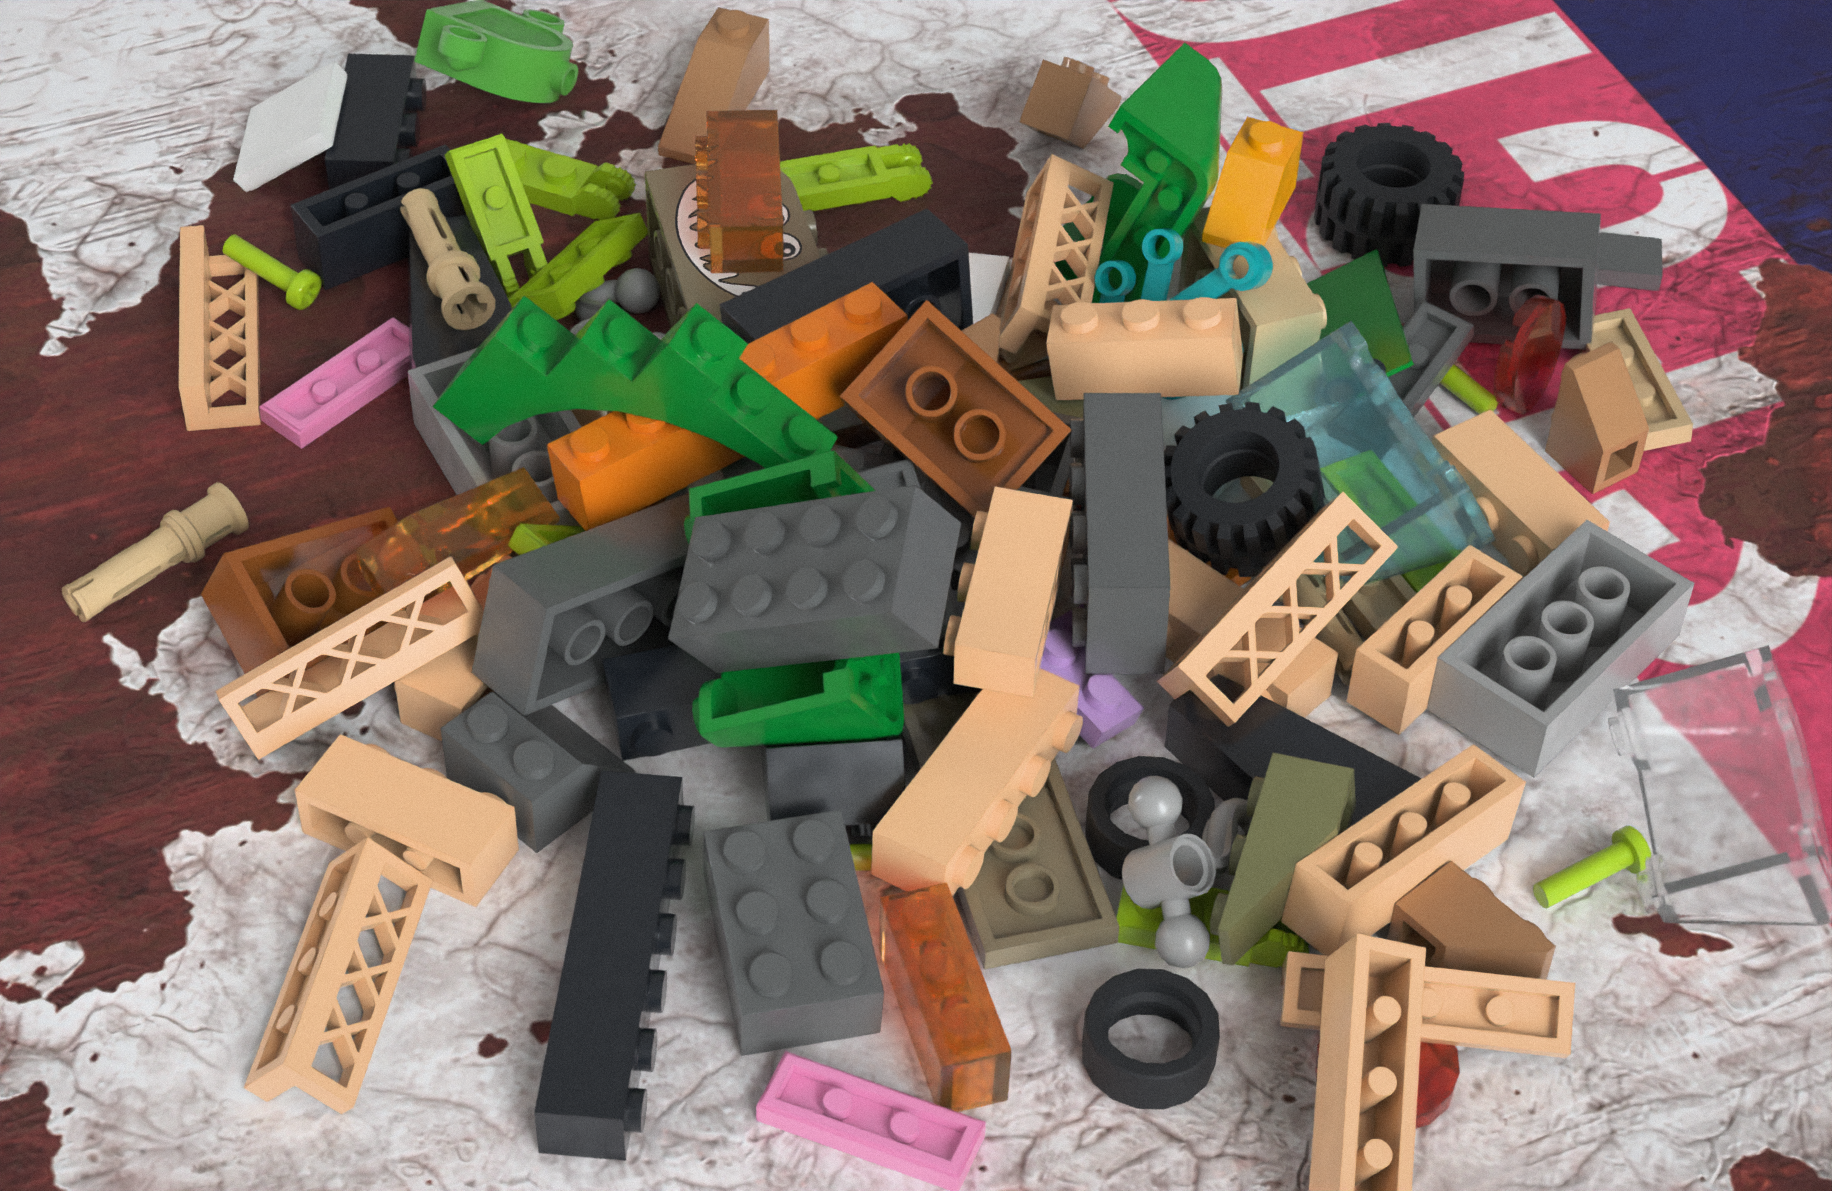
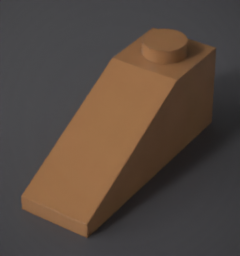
[658,7,770,164]

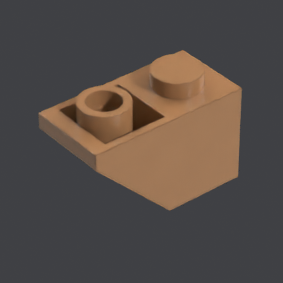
[1019,57,1122,149]
[1545,341,1649,495]
[1387,861,1556,980]

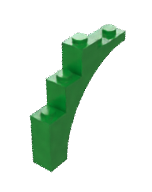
[432,296,838,468]

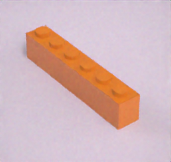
[547,282,908,531]

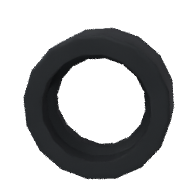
[1085,756,1215,880]
[1082,969,1220,1110]

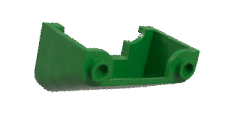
[1053,43,1222,303]
[684,450,904,748]

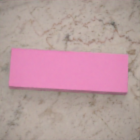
[259,317,410,449]
[756,1051,986,1191]

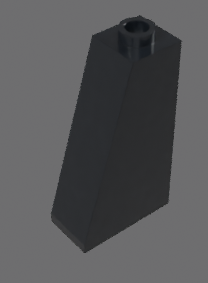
[407,215,513,406]
[1164,674,1422,828]

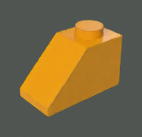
[1202,117,1303,248]

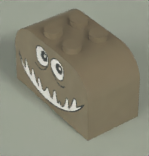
[645,159,828,329]

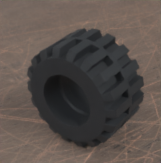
[1314,123,1464,267]
[1164,402,1325,577]

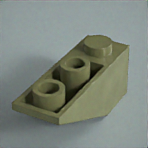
[1210,753,1356,966]

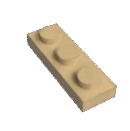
[1579,308,1693,451]

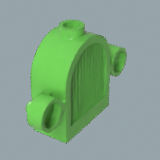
[414,0,578,103]

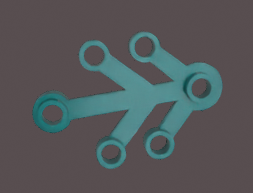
[1095,228,1273,400]

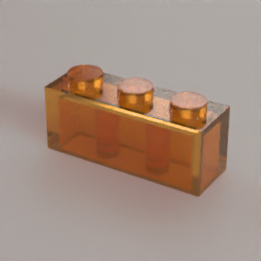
[695,110,784,274]
[878,883,1012,1112]

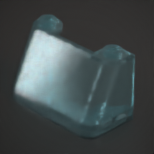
[1225,321,1496,585]

